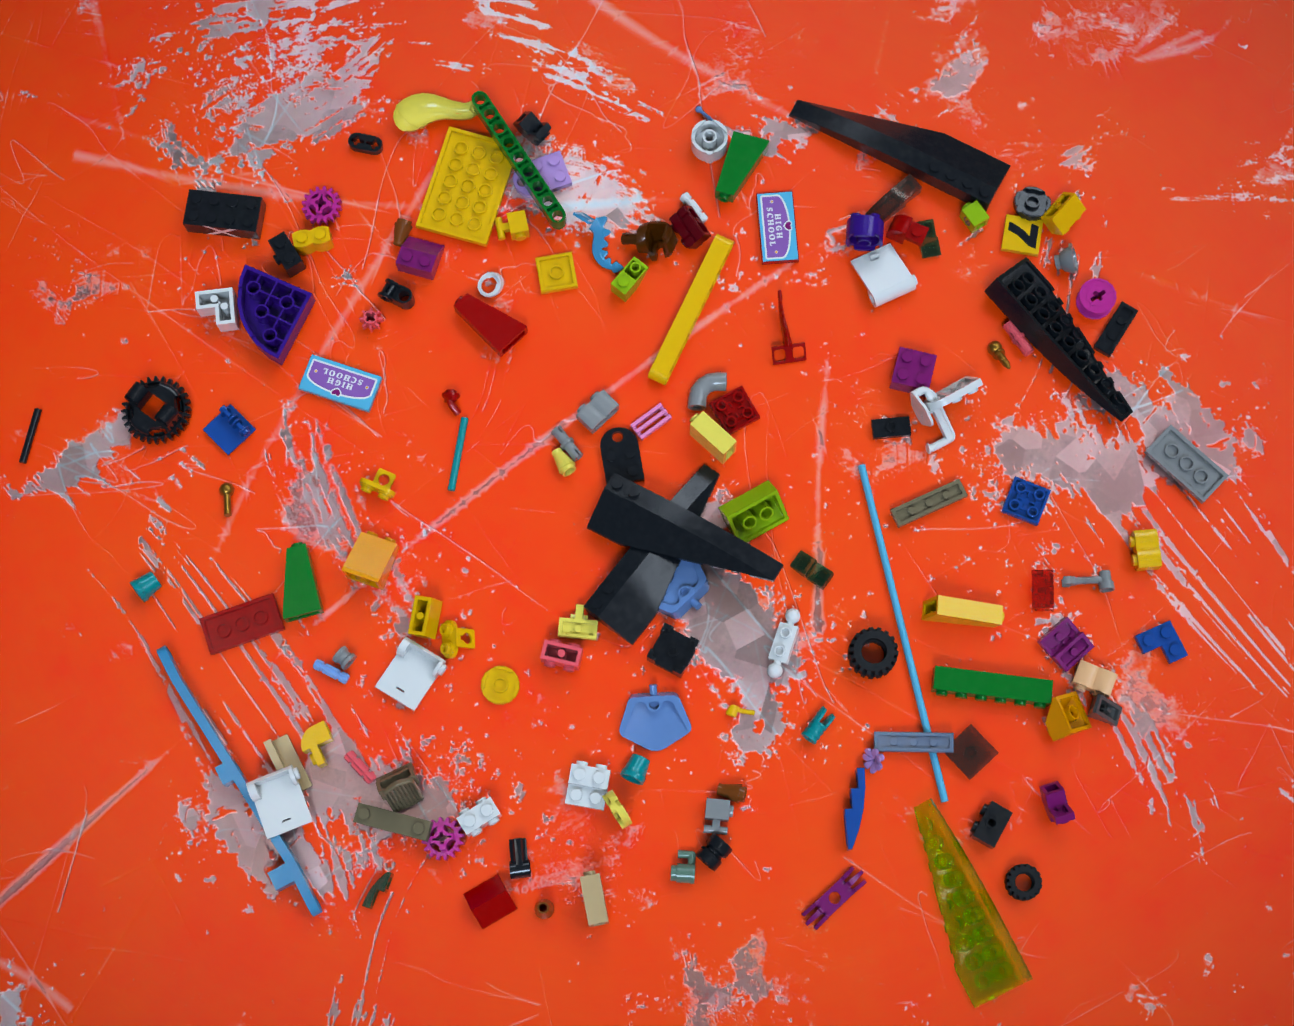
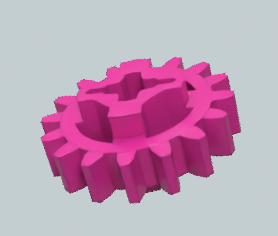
[302,186,342,226]
[421,817,465,861]

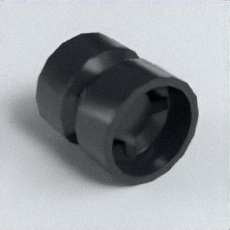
[695,833,733,872]

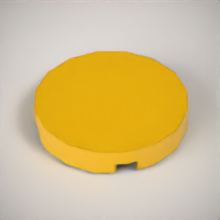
[481,666,520,705]

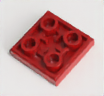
[709,385,760,435]

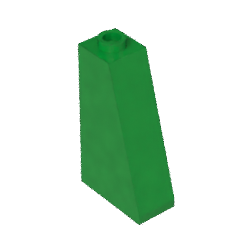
[715,131,769,203]
[282,542,324,623]

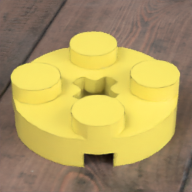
[602,790,632,829]

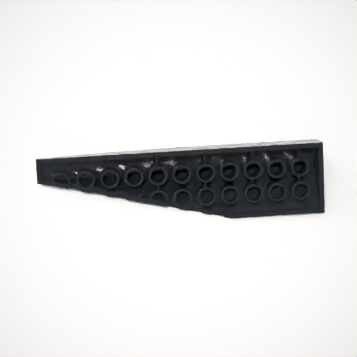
[789,100,1011,211]

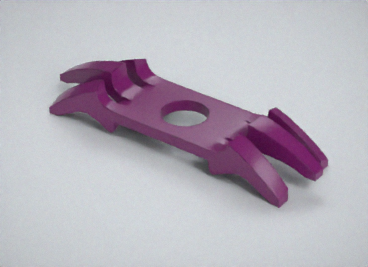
[802,867,867,930]

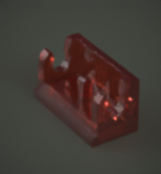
[1032,570,1055,612]

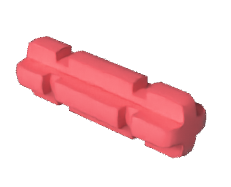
[344,750,376,784]

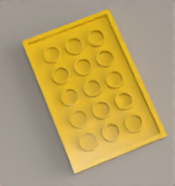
[416,126,516,247]

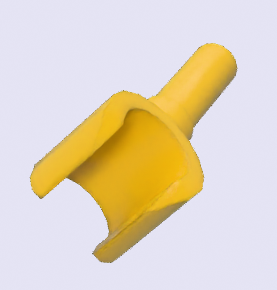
[726,705,755,718]

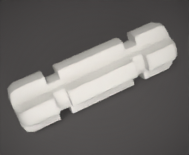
[680,192,708,223]

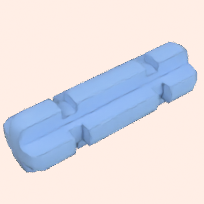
[313,659,350,684]

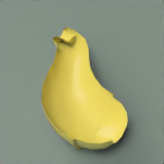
[393,93,477,132]

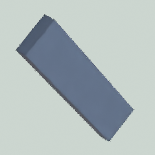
[874,731,954,753]

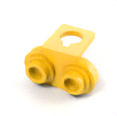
[359,468,396,501]
[439,620,475,659]

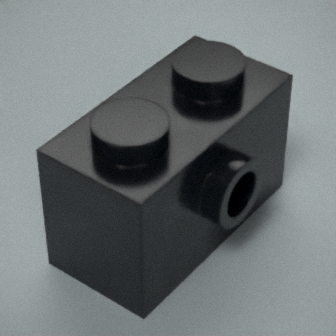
[268,231,306,278]
[970,801,1013,849]

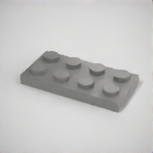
[1144,425,1229,504]

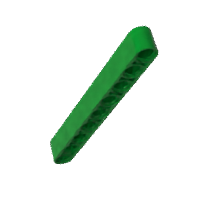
[472,91,567,230]

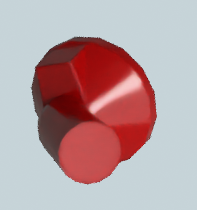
[442,389,461,416]

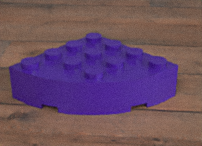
[237,264,316,365]

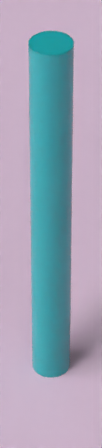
[447,417,468,492]

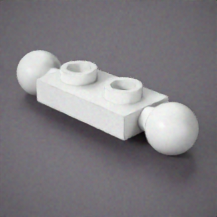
[767,608,801,678]

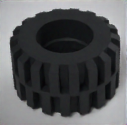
[848,627,899,679]

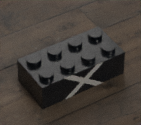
[183,189,266,240]

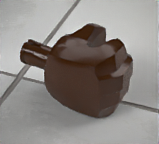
[621,221,677,261]

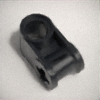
[377,278,415,310]

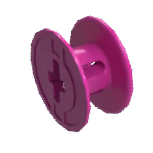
[1076,278,1117,320]

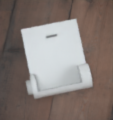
[850,243,918,308]
[375,637,447,711]
[246,765,313,839]

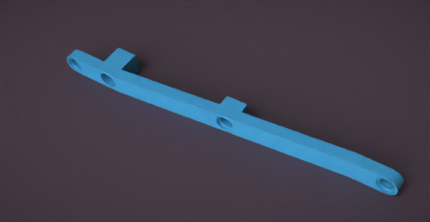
[156,645,323,917]

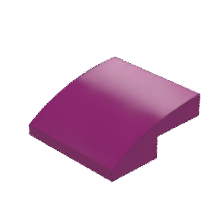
[1037,617,1095,672]

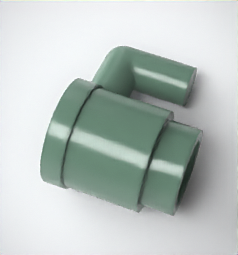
[670,850,696,884]

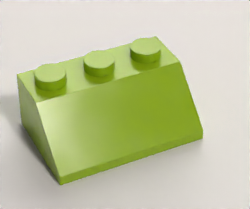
[718,480,789,543]

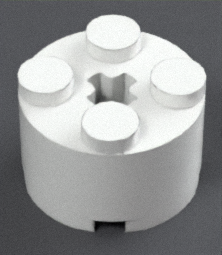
[691,119,728,164]

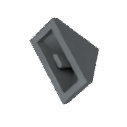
[1087,694,1122,726]

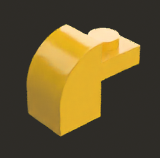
[301,720,335,768]

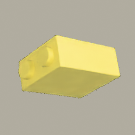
[690,411,737,464]

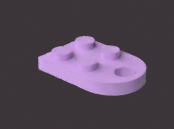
[513,150,572,198]

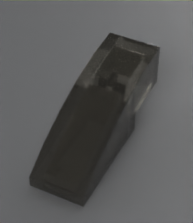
[865,174,922,223]

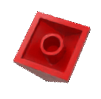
[463,874,518,929]

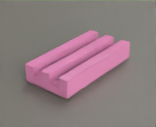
[630,403,672,440]

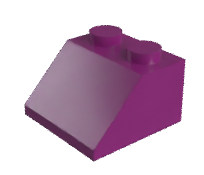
[396,236,445,280]

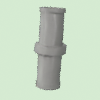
[551,425,583,462]

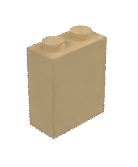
[580,870,610,927]

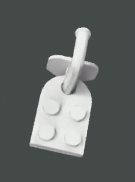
[910,376,983,454]

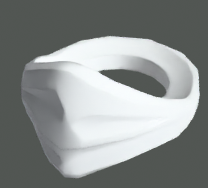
[477,272,504,298]

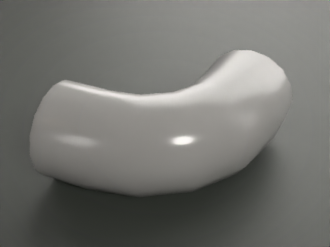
[687,372,727,411]

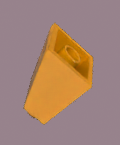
[342,531,399,590]

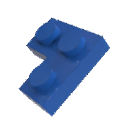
[1134,620,1188,664]

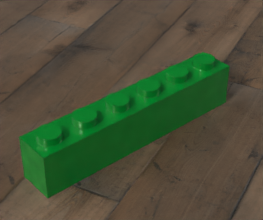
[931,666,1053,709]

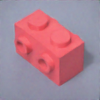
[540,638,584,672]

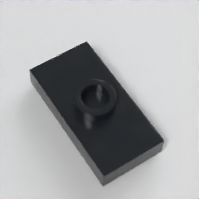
[871,416,911,440]

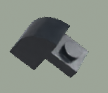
[513,111,552,146]

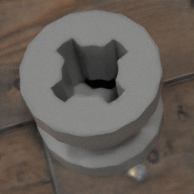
[332,646,357,670]

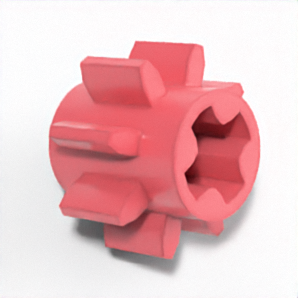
[359,307,384,332]

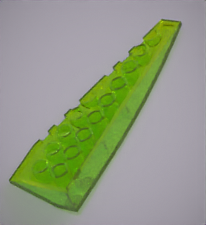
[914,798,1033,1008]

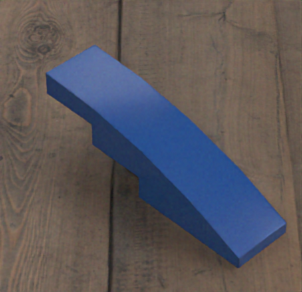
[843,767,865,851]

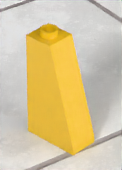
[922,595,1005,628]

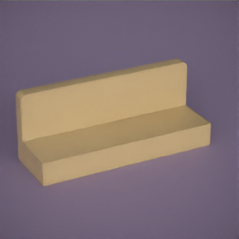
[263,734,312,792]

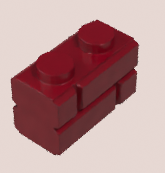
[669,205,711,249]

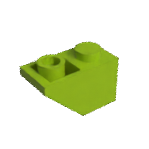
[611,256,649,302]

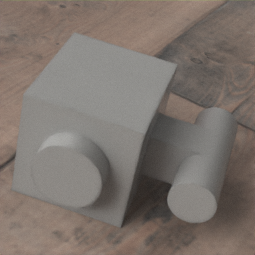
[703,798,734,835]

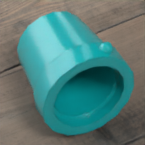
[129,571,162,603]
[620,754,650,785]

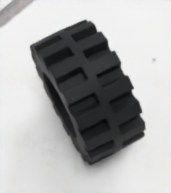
[1004,864,1042,901]

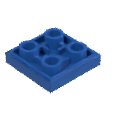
[1001,476,1051,526]

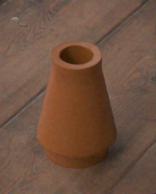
[393,218,413,247]
[717,783,747,803]
[534,899,554,919]

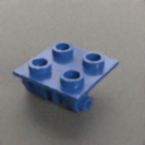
[203,404,256,455]

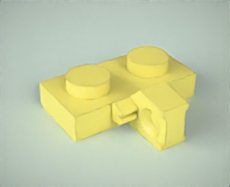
[558,604,598,641]

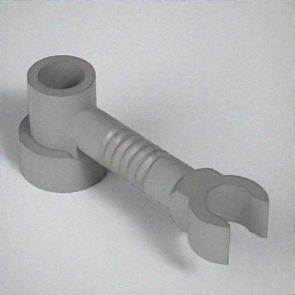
[1061,570,1115,593]

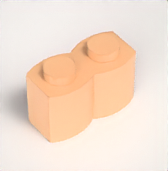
[1071,660,1118,698]

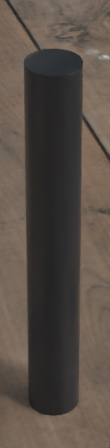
[19,408,42,464]

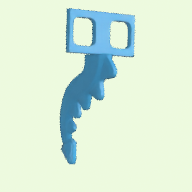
[573,212,624,273]

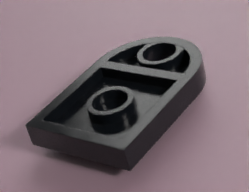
[600,427,645,484]

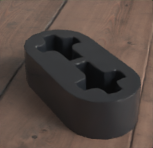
[348,133,383,155]

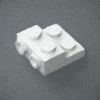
[565,760,611,811]

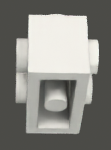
[456,796,502,837]

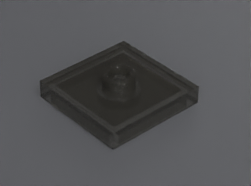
[944,724,999,780]

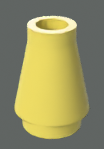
[551,448,576,477]

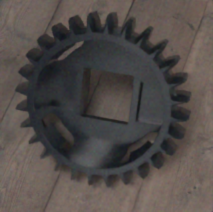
[121,376,192,445]

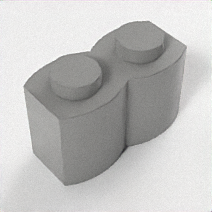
[576,389,620,434]

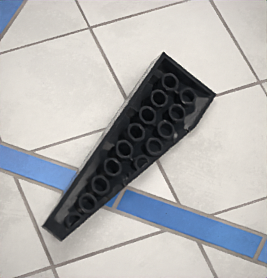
[984,257,1133,422]
[584,464,720,645]
[587,473,783,582]

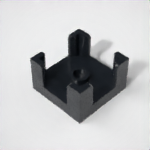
[647,623,700,678]

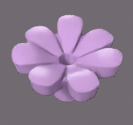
[862,748,885,774]

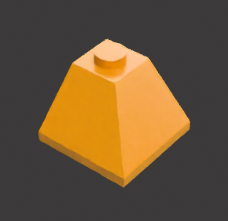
[1045,691,1092,742]

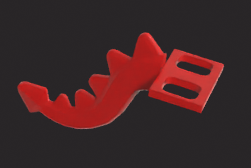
[771,290,807,365]

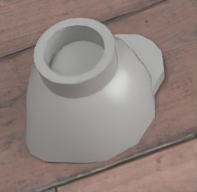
[1054,243,1078,274]

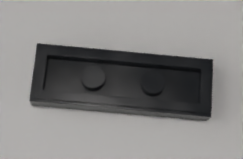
[1093,301,1138,358]

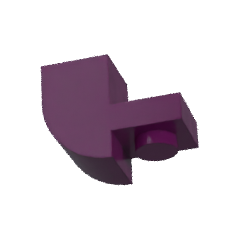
[1039,781,1075,825]

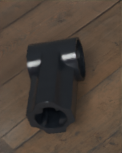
[509,838,531,879]

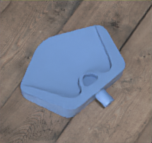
[659,560,710,619]
[619,684,691,751]

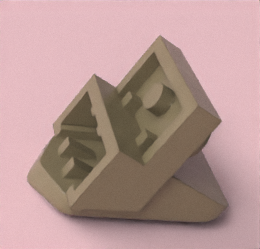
[376,762,424,812]

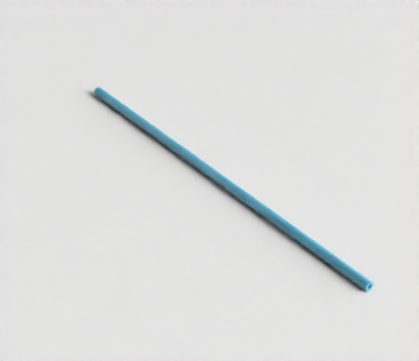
[858,464,949,803]

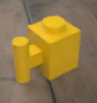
[495,210,530,241]

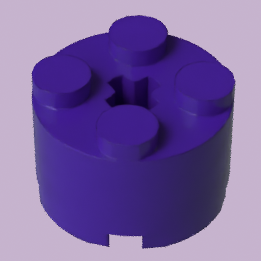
[845,213,884,251]

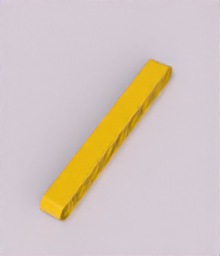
[648,234,734,385]

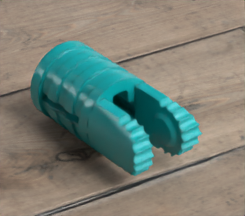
[801,706,835,745]

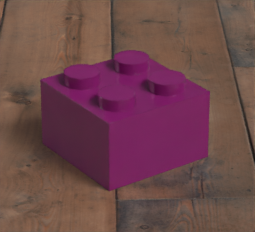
[889,347,937,397]

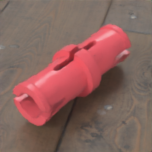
[1003,321,1035,357]

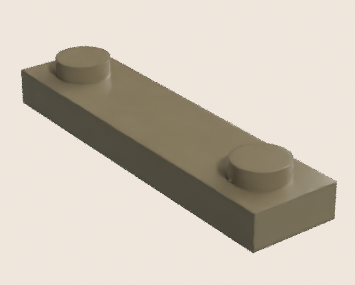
[890,479,968,528]
[353,803,434,842]

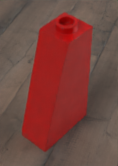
[453,293,528,357]

